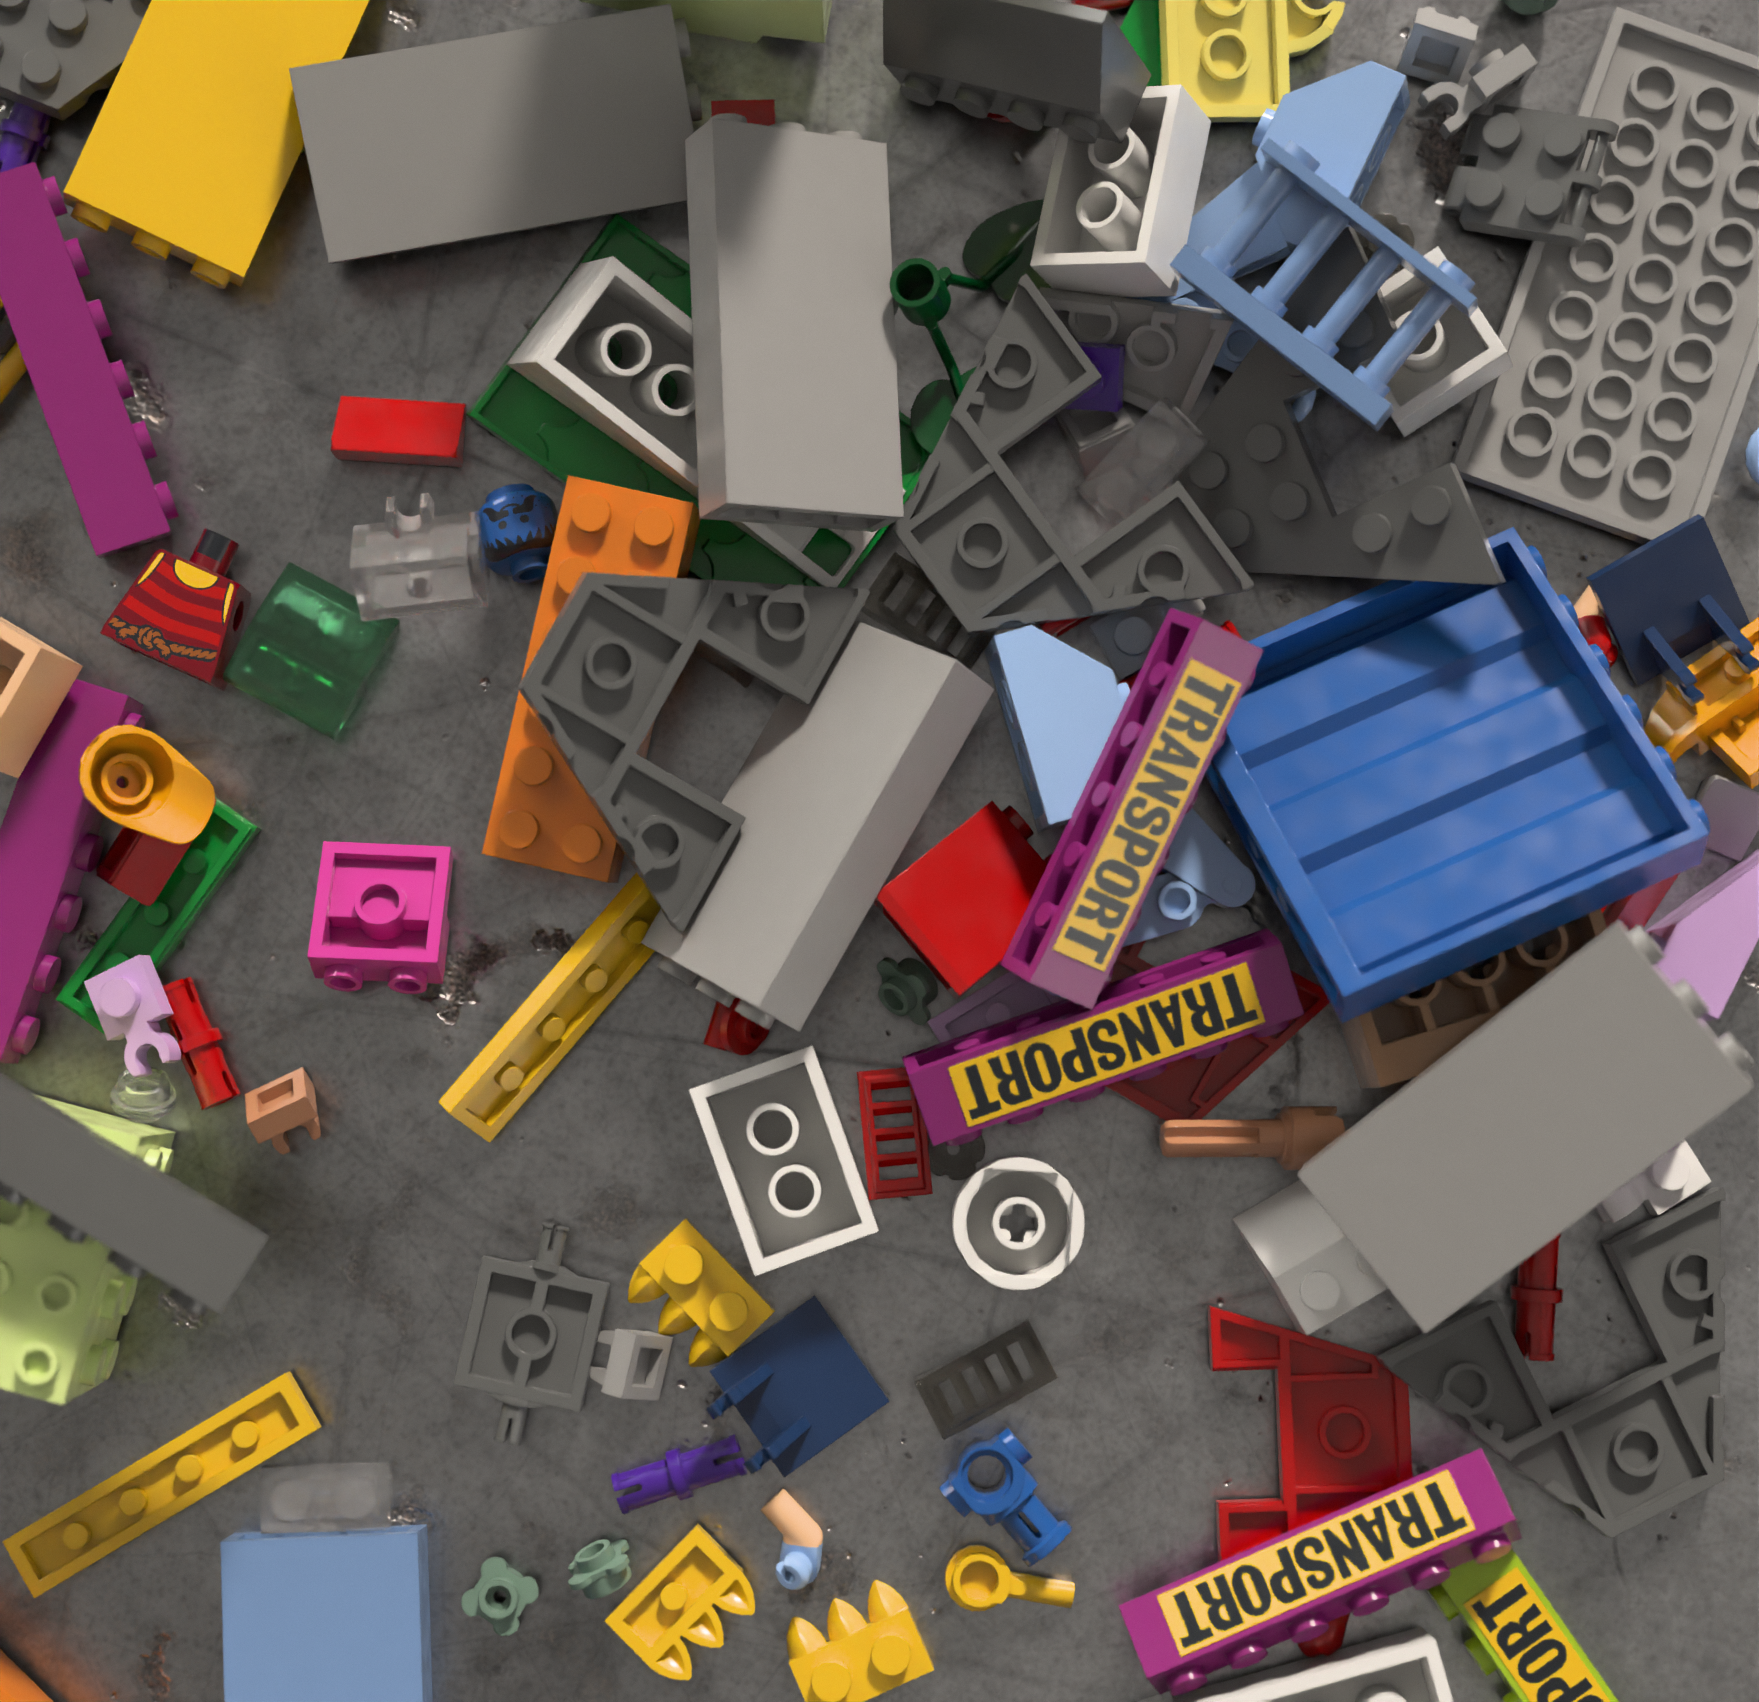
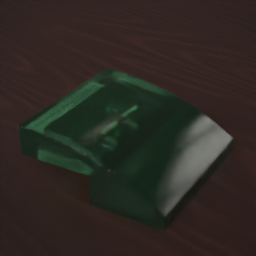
[223,561,400,739]

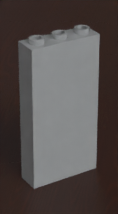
[289,4,703,264]
[685,113,904,532]
[641,620,994,1032]
[1297,919,1755,1334]

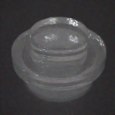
[110,1067,177,1123]

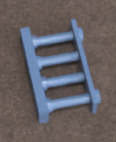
[1169,138,1478,432]

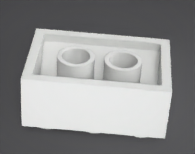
[1232,1179,1388,1336]

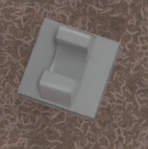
[1397,6,1479,84]
[590,1328,673,1401]

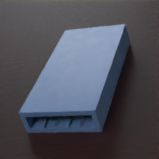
[220,1524,433,1702]

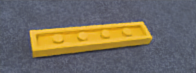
[438,872,660,1143]
[2,1371,322,1598]

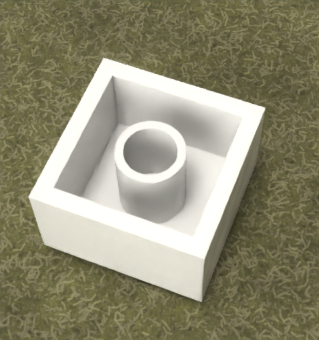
[1363,246,1513,437]

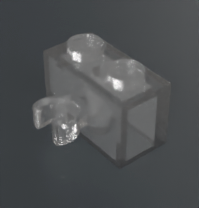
[349,493,490,621]

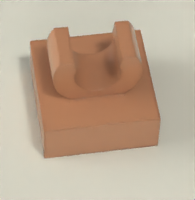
[245,1067,321,1155]

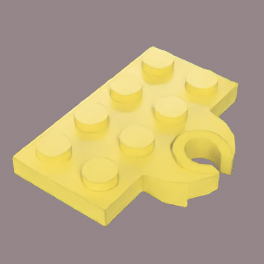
[1159,0,1345,122]

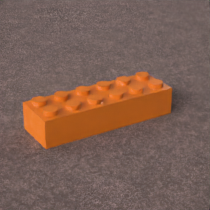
[482,475,701,883]

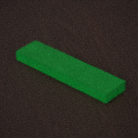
[55,797,261,1034]

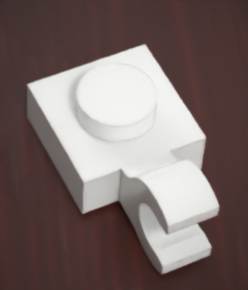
[1594,1140,1712,1223]

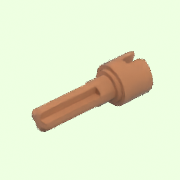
[1159,1106,1345,1170]

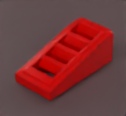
[857,1067,933,1200]

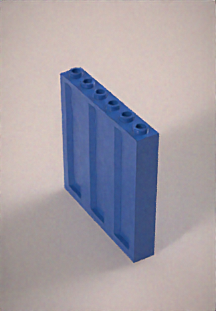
[1205,527,1711,1023]

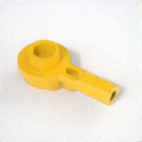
[945,1545,1075,1611]

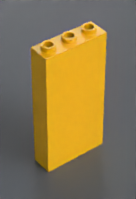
[63,0,371,289]

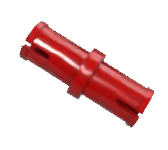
[163,977,241,1111]
[1510,1233,1563,1361]

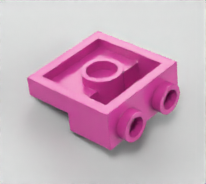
[307,841,453,994]

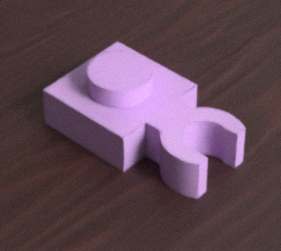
[84,955,181,1077]

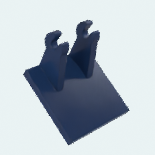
[1586,514,1759,706]
[705,1295,890,1478]

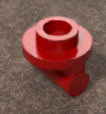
[703,997,769,1055]

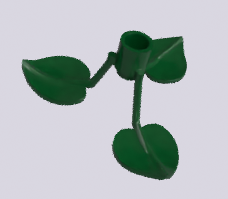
[889,199,1052,455]

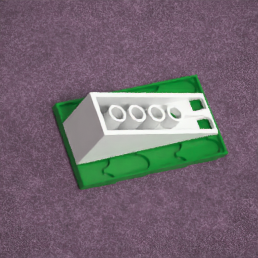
[466,214,930,588]

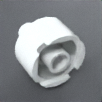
[951,1156,1084,1290]

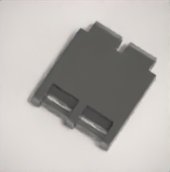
[1443,104,1619,247]

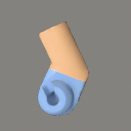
[760,1488,823,1590]

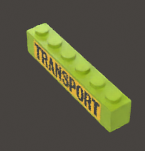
[1426,1549,1618,1702]

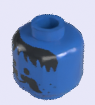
[476,483,558,583]

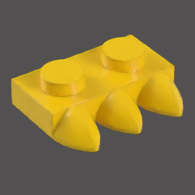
[628,1218,775,1367]
[604,1524,755,1680]
[787,1580,934,1702]

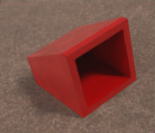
[874,800,1053,1001]

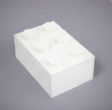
[1030,84,1211,297]
[689,1046,879,1276]

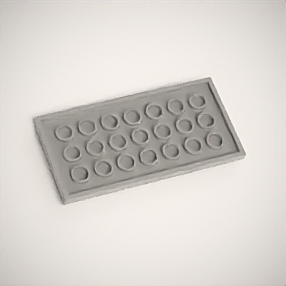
[1452,7,1759,545]

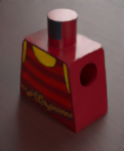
[100,528,251,691]

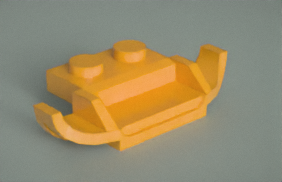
[1644,617,1759,789]

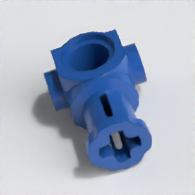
[939,1427,1072,1567]

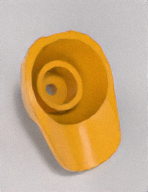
[78,725,215,844]

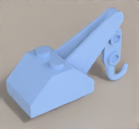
[1125,61,1410,423]
[985,625,1255,999]

